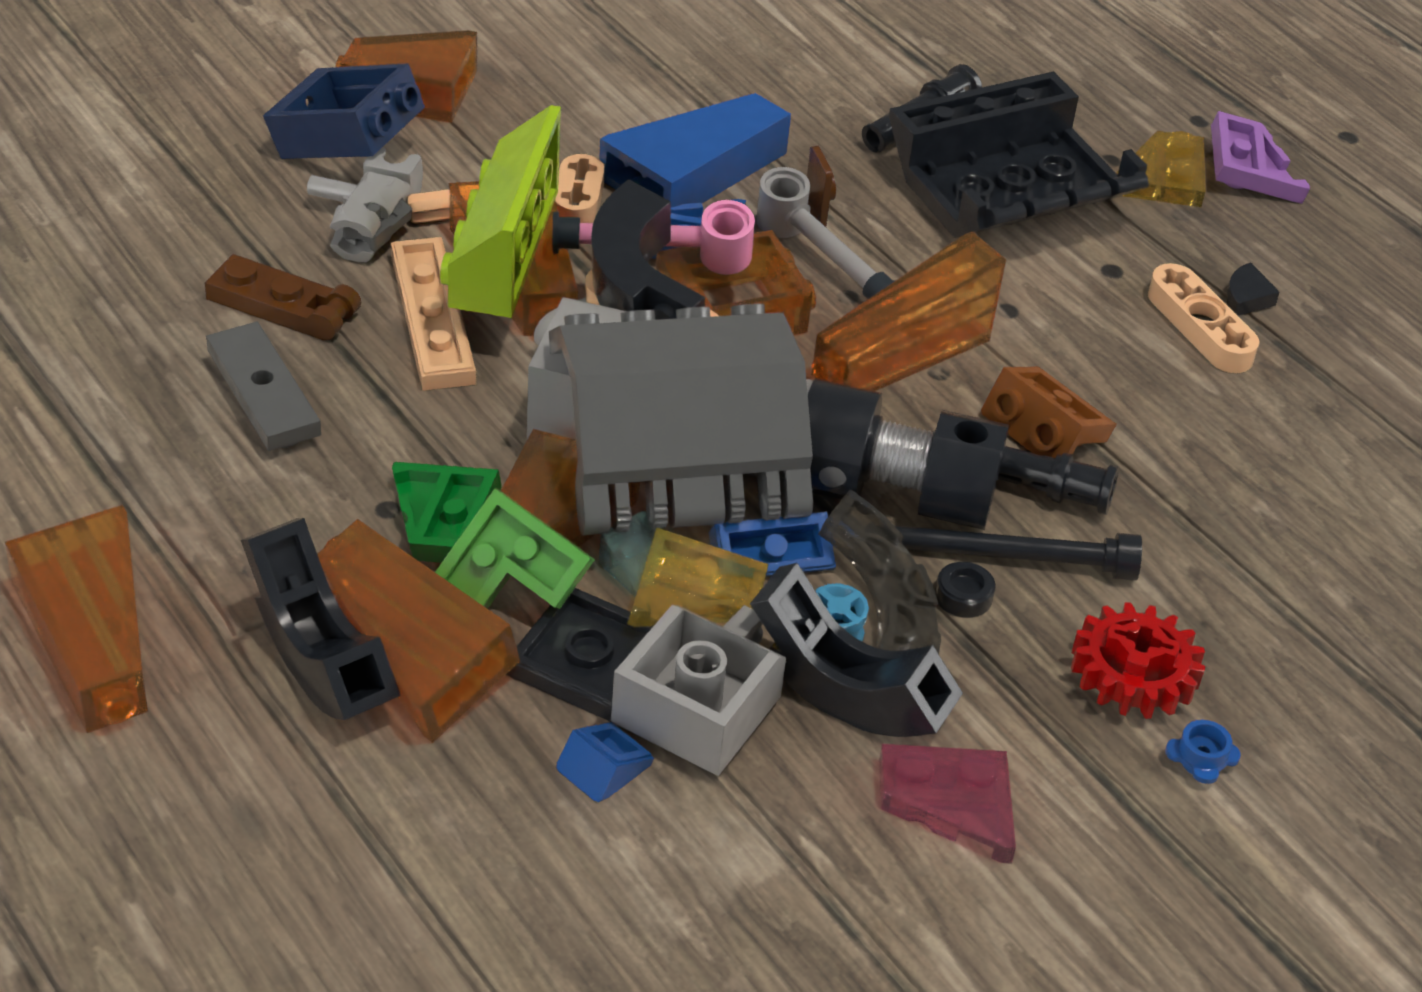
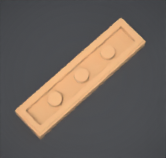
[391,237,476,391]

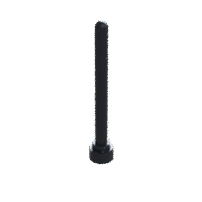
[863,524,1142,581]

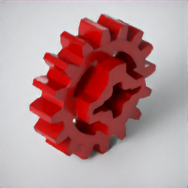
[1071,602,1206,719]

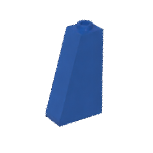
[599,93,791,207]

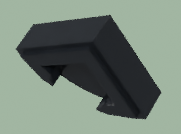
[1227,262,1280,316]

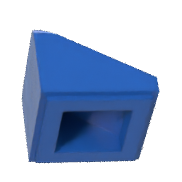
[556,722,654,802]

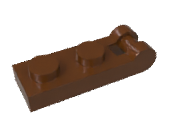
[205,254,362,341]

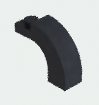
[591,179,705,320]
[241,518,401,720]
[750,563,963,737]

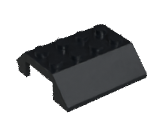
[889,71,1149,238]

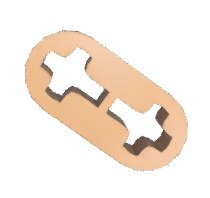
[553,154,604,223]

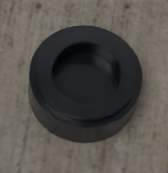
[935,562,996,618]

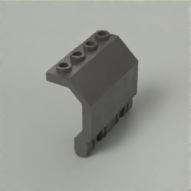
[548,304,813,535]

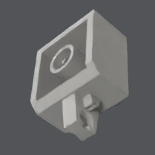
[611,604,786,776]

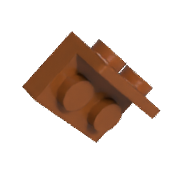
[981,366,1117,458]

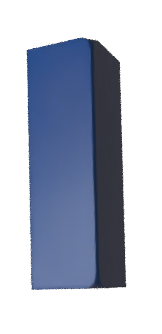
[709,512,836,582]

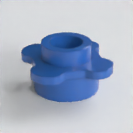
[1165,720,1241,784]

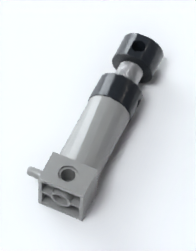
[526,297,1009,530]

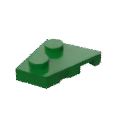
[392,462,502,563]

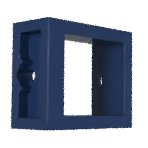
[263,63,425,159]

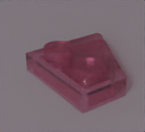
[879,744,1016,864]

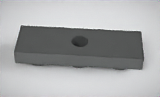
[206,321,321,451]

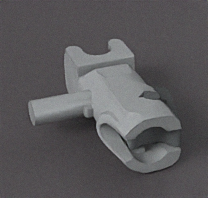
[307,147,423,262]

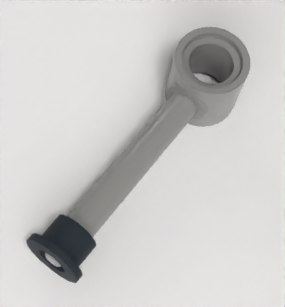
[756,167,907,316]

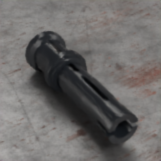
[862,64,982,153]
[998,446,1119,515]

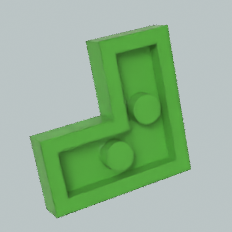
[425,488,595,622]

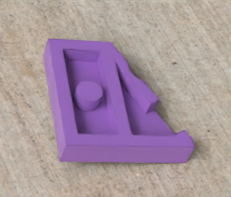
[1211,111,1310,204]

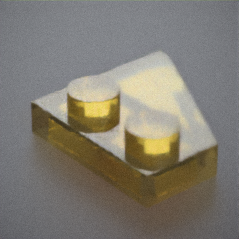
[1116,131,1206,207]
[627,528,768,627]

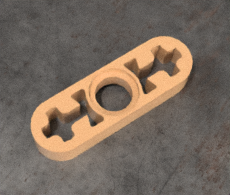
[1148,263,1259,373]

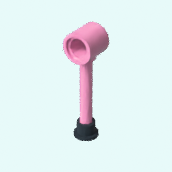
[552,200,755,275]

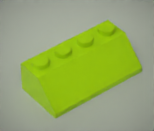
[440,105,561,318]

